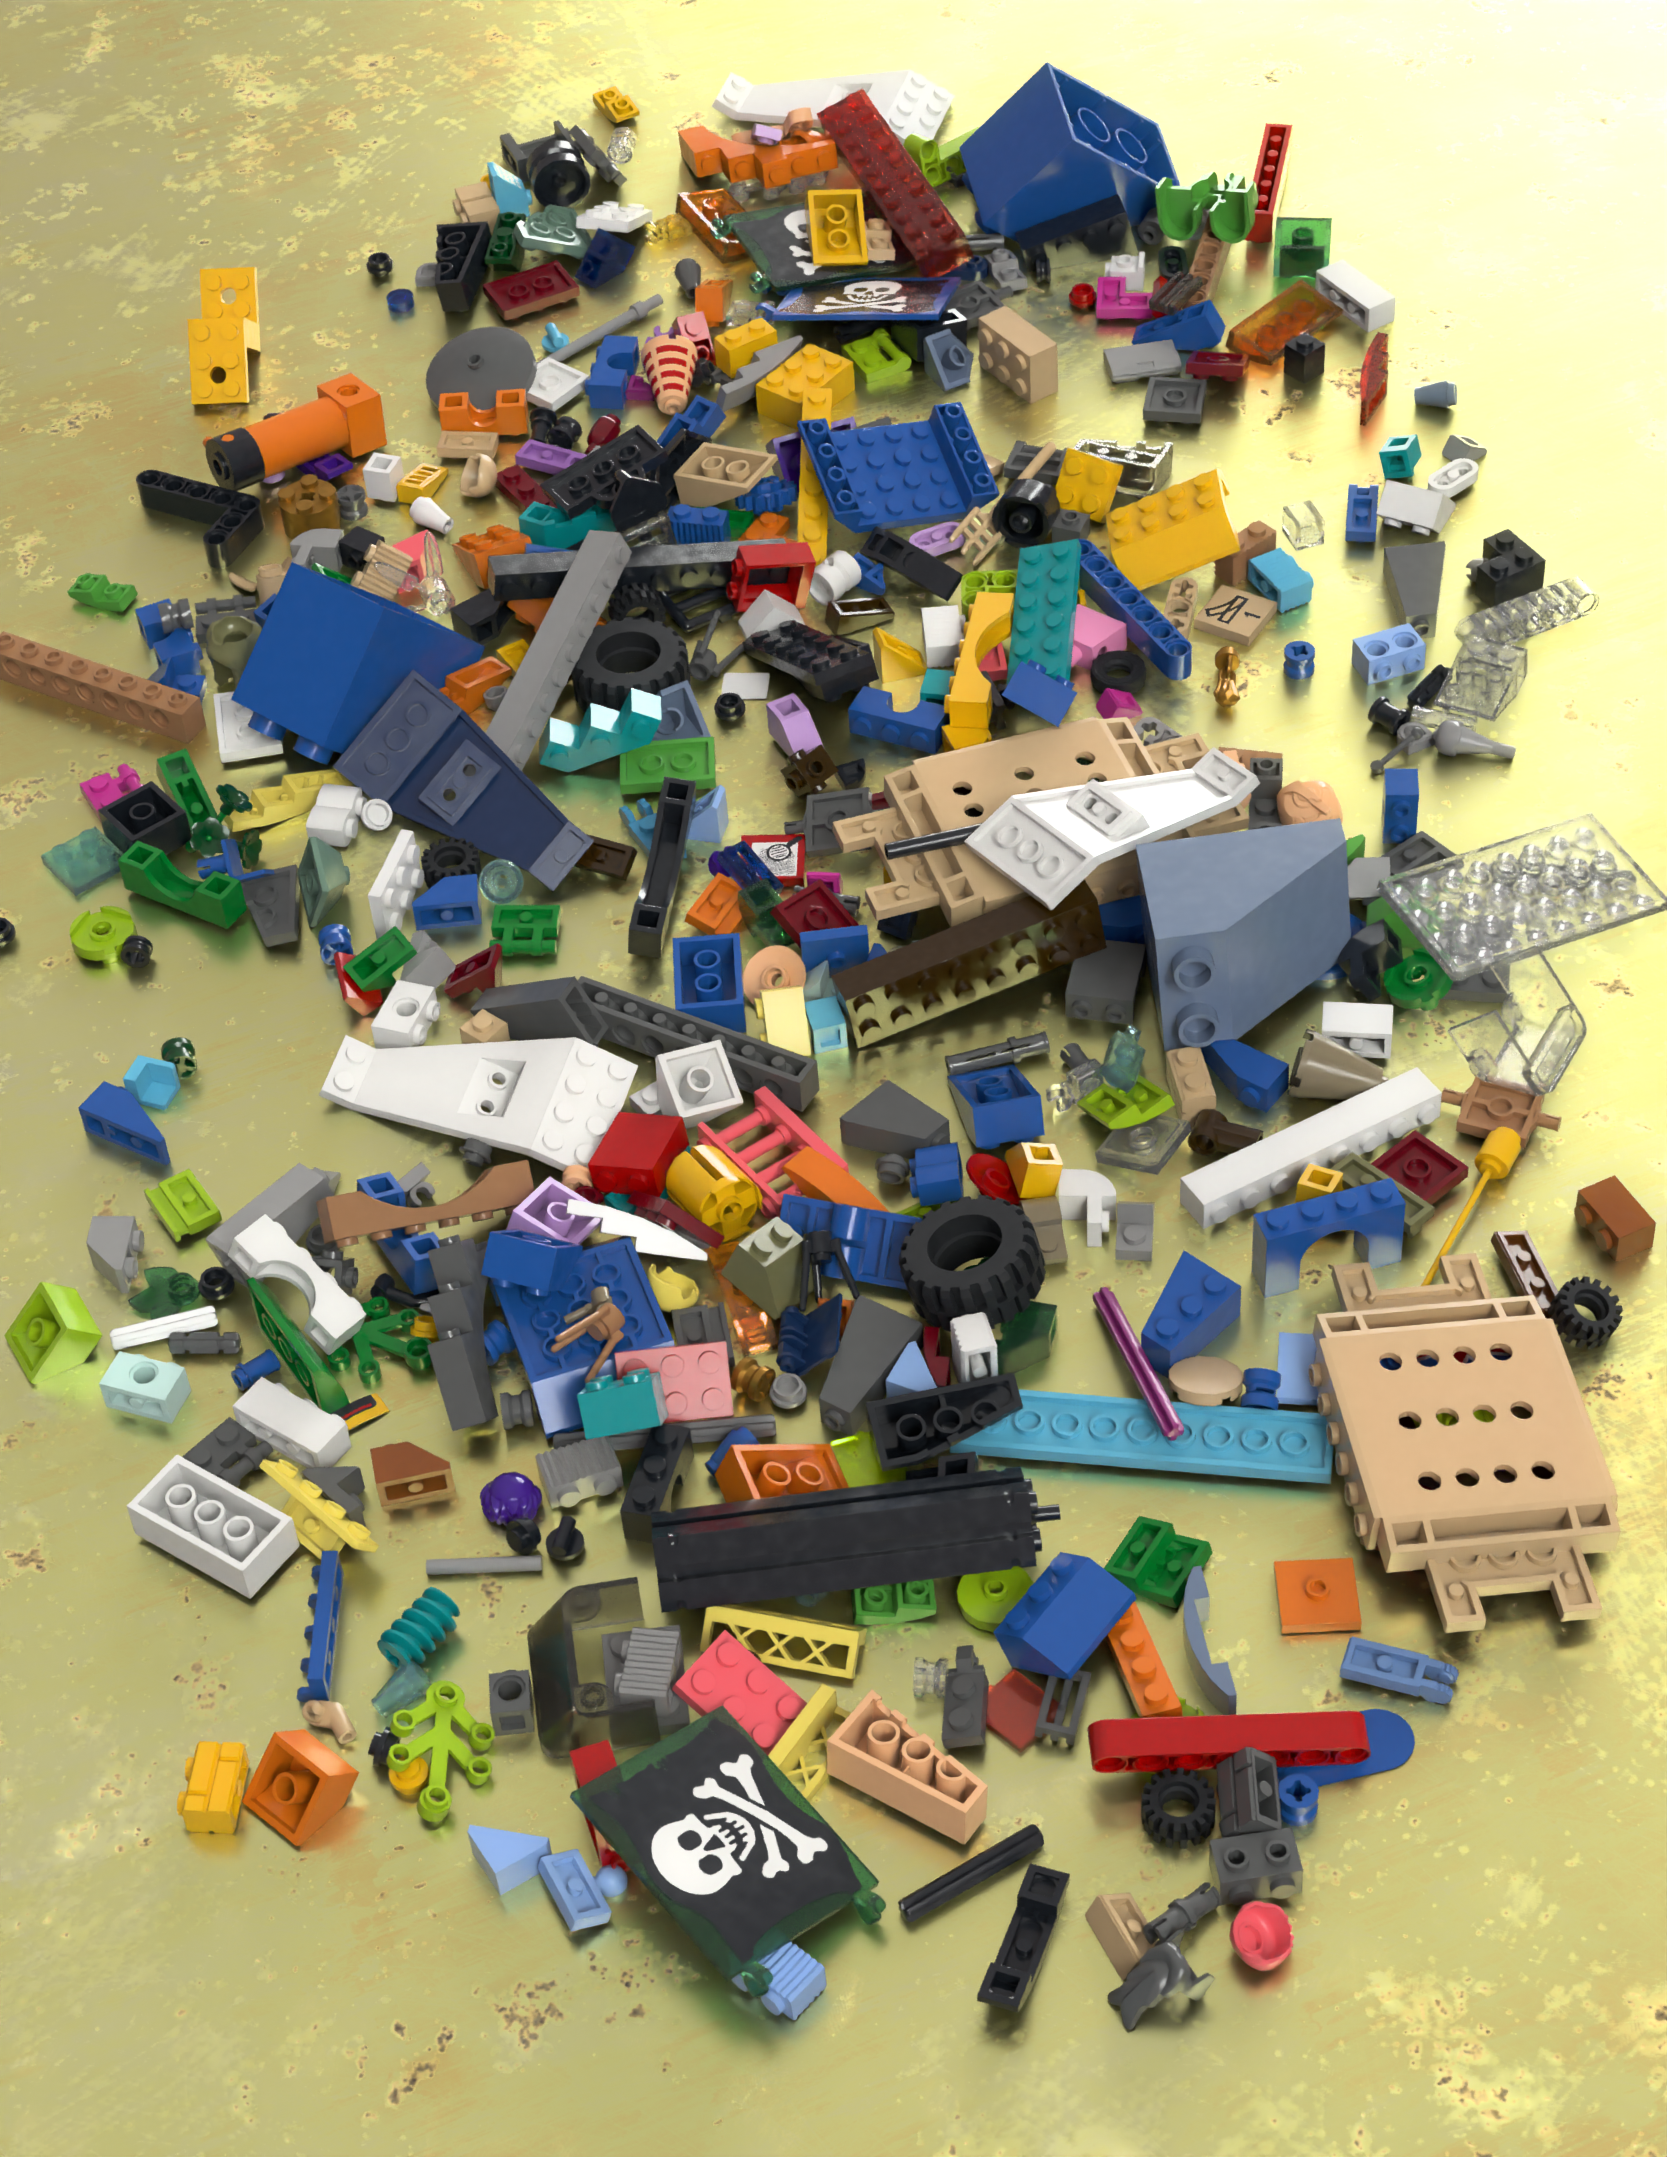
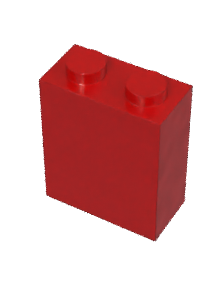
[588,1112,689,1197]

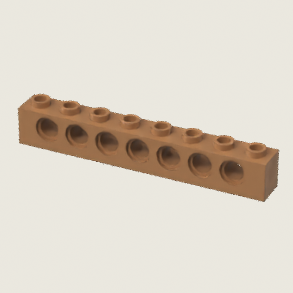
[0,631,206,744]

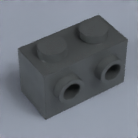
[1209,1827,1303,1906]

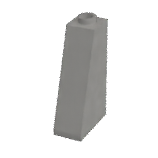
[205,1163,335,1288]

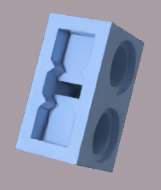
[1351,623,1426,685]

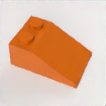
[714,1444,849,1503]

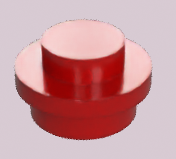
[1069,283,1097,308]

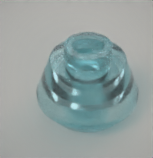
[479,859,524,904]

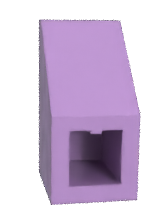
[766,693,823,757]

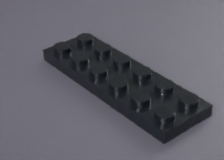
[742,620,873,686]

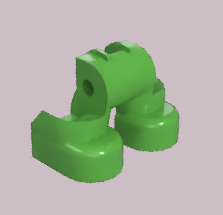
[1155,171,1259,244]

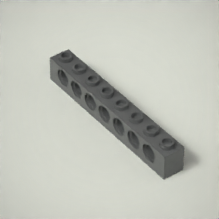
[577,976,819,1112]

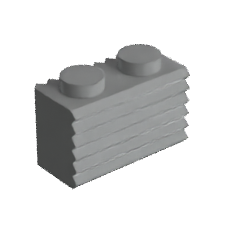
[535,1436,624,1509]
[614,1627,683,1718]

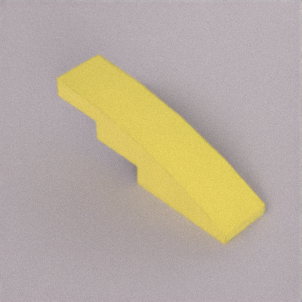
[220,769,353,832]

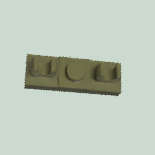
[1330,1152,1435,1239]

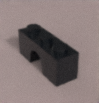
[620,1423,694,1544]

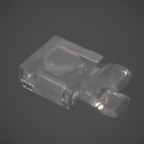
[726,300,775,326]
[1046,1058,1104,1112]

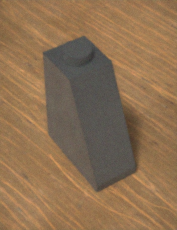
[840,1080,950,1159]

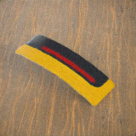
[330,1393,390,1431]

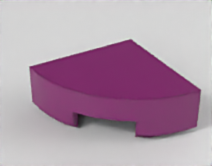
[625,375,654,401]

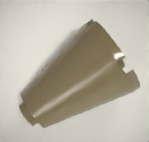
[1287,1029,1388,1101]

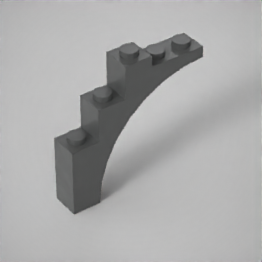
[427,1234,499,1431]

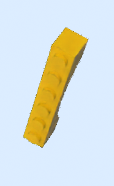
[944,592,1014,728]

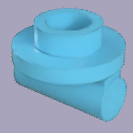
[541,323,569,353]

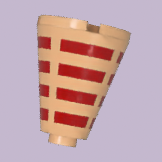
[641,334,697,415]

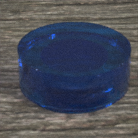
[386,289,415,313]

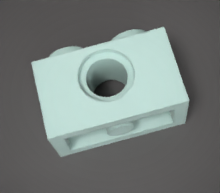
[99,1351,191,1424]

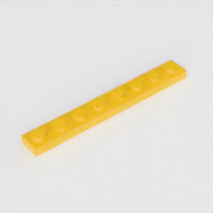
[797,387,832,567]

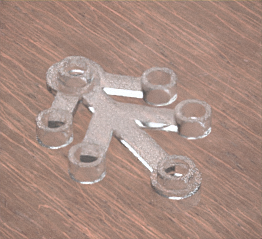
[728,170,828,203]

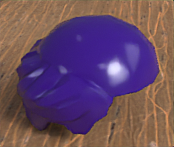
[480,1472,542,1526]

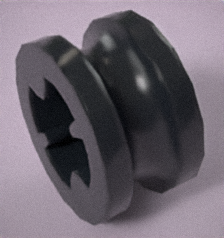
[1036,258,1051,284]
[120,935,153,968]

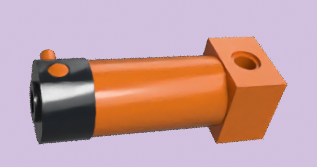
[203,373,387,491]

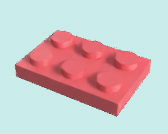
[671,1630,807,1762]

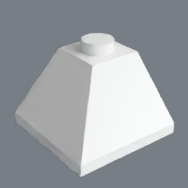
[655,1040,743,1129]

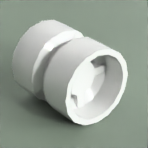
[809,550,862,606]

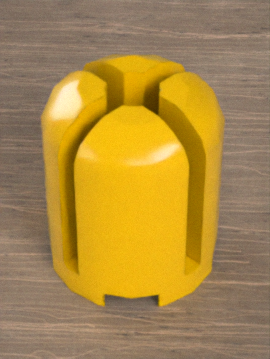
[666,1145,763,1242]

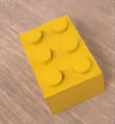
[755,343,855,430]

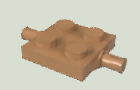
[1441,1074,1562,1149]

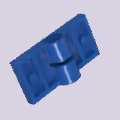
[780,1194,923,1290]

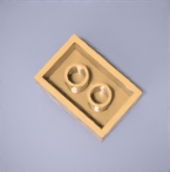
[978,306,1058,404]

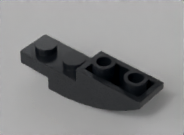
[860,526,963,601]

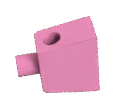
[1071,604,1127,670]

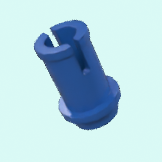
[231,1349,281,1391]

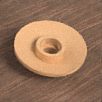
[743,945,806,1005]

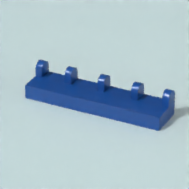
[297,1550,344,1702]

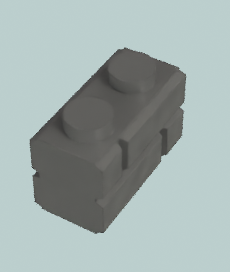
[1216,1747,1282,1838]

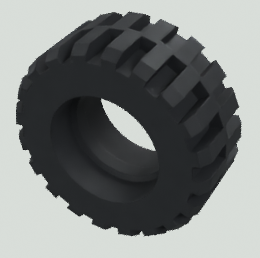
[571,617,691,713]
[899,1195,1046,1332]

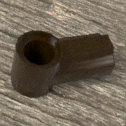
[1187,1109,1263,1156]

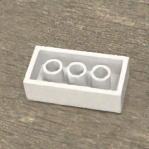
[127,1455,300,1599]

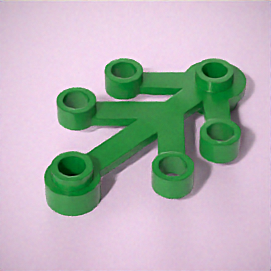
[327,1296,432,1384]

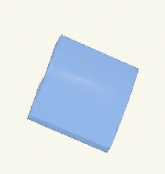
[1276,1332,1318,1406]

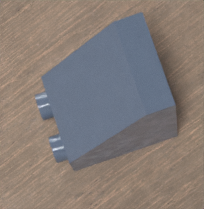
[1136,818,1351,1051]

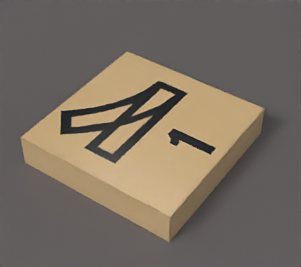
[1194,584,1277,646]

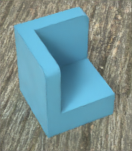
[805,995,848,1054]
[123,1055,181,1110]

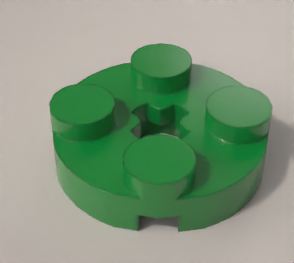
[1384,948,1454,1011]

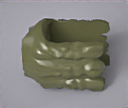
[205,615,262,688]

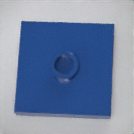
[800,925,869,978]

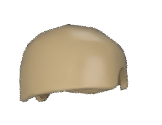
[460,453,498,498]

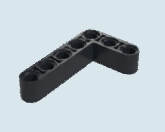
[136,470,265,569]

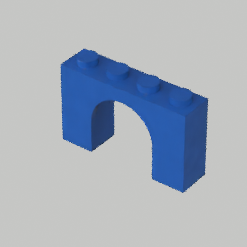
[1251,1178,1406,1298]

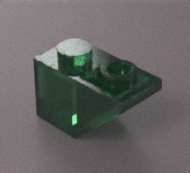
[995,1301,1058,1375]

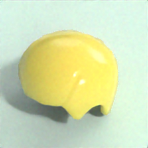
[646,1264,699,1312]

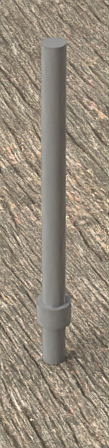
[536,294,663,364]

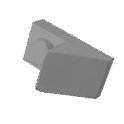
[400,930,456,989]
[1115,1201,1155,1261]

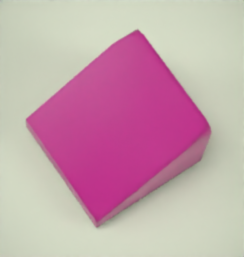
[1096,688,1143,719]
[807,872,843,894]

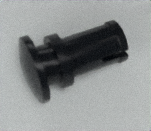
[530,407,558,444]

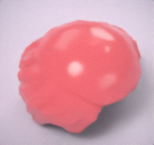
[1229,1901,1294,1971]

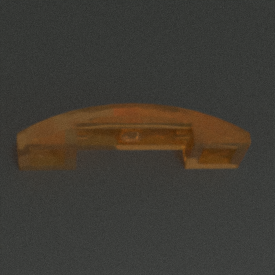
[704,1240,778,1357]

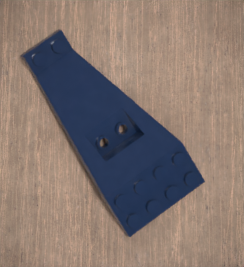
[333,670,594,892]

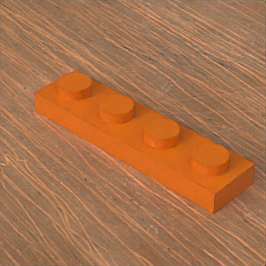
[1105,1601,1182,1718]

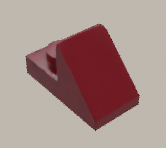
[443,943,502,999]

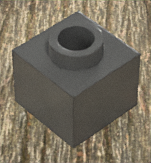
[1052,509,1090,543]

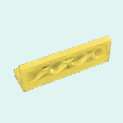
[700,1604,867,1679]
[763,1683,851,1811]

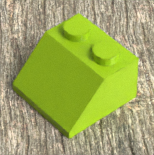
[4,1282,103,1384]

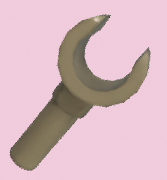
[563,1286,613,1325]

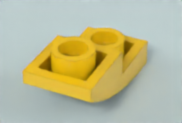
[593,86,640,123]

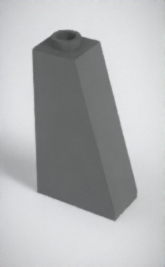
[1383,541,1446,639]
[470,976,609,1044]
[819,1295,924,1437]

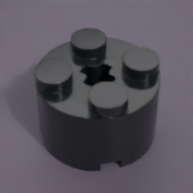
[992,479,1060,548]

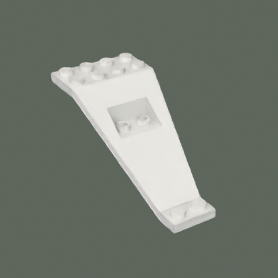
[712,69,955,147]
[319,1035,638,1171]

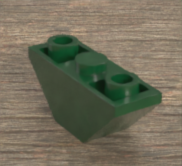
[485,212,526,272]

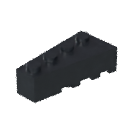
[1015,194,1139,272]
[435,221,492,313]

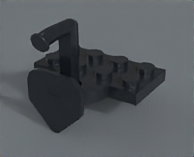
[540,425,669,547]

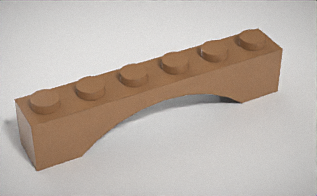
[316,1160,535,1248]

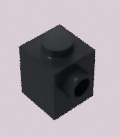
[1284,332,1325,384]
[338,526,385,572]

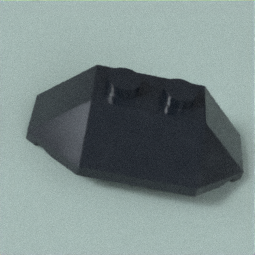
[646,428,712,530]

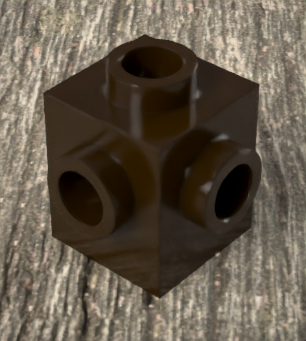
[780,744,839,797]

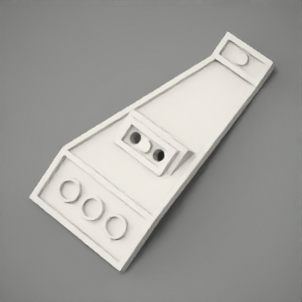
[964,747,1260,910]

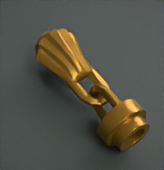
[1213,646,1241,707]

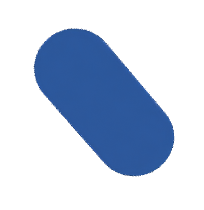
[1277,1709,1415,1787]

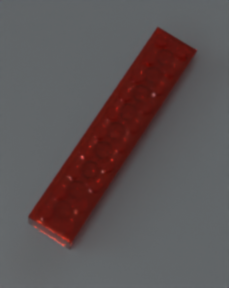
[816,88,975,278]

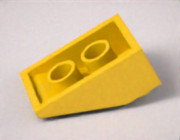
[804,189,868,266]

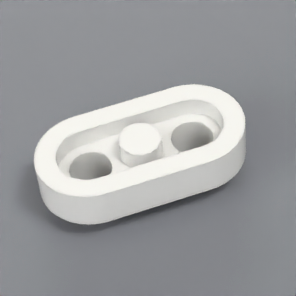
[1427,458,1478,498]

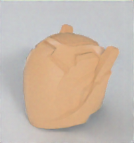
[1277,780,1343,826]

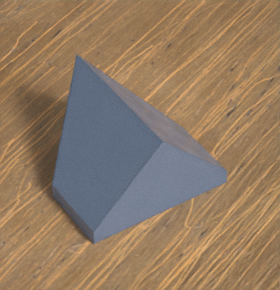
[923,328,974,392]
[652,680,711,741]

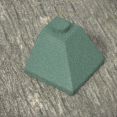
[297,837,350,928]

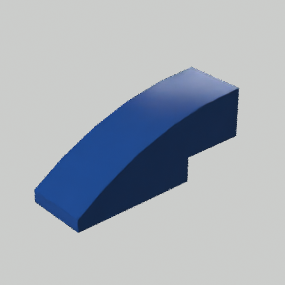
[657,395,727,448]

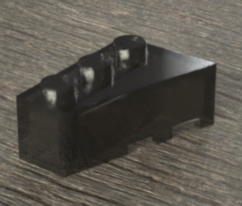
[1074,439,1174,500]

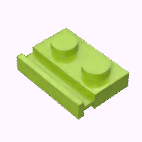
[144,1169,222,1242]

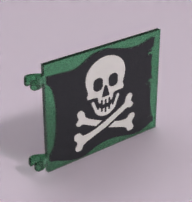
[711,192,925,293]
[570,1705,886,1998]

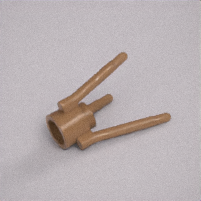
[551,1303,625,1383]

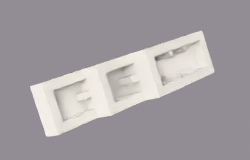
[566,1199,708,1261]

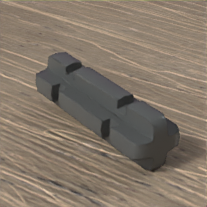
[168,1332,241,1354]

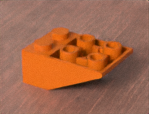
[452,524,532,589]

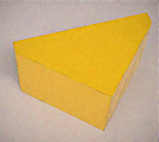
[872,627,927,683]

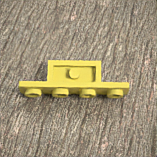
[259,1459,379,1560]

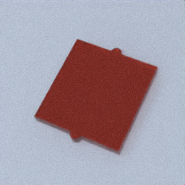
[986,1669,1059,1753]

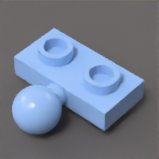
[538,1849,628,1932]

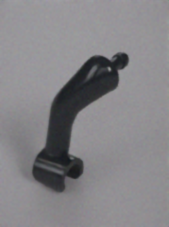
[370,1273,439,1309]

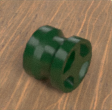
[161,1037,197,1080]

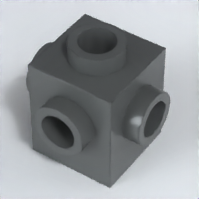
[312,1249,358,1295]

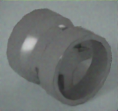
[157,598,194,634]

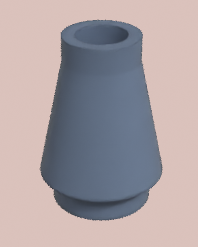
[1414,379,1458,408]

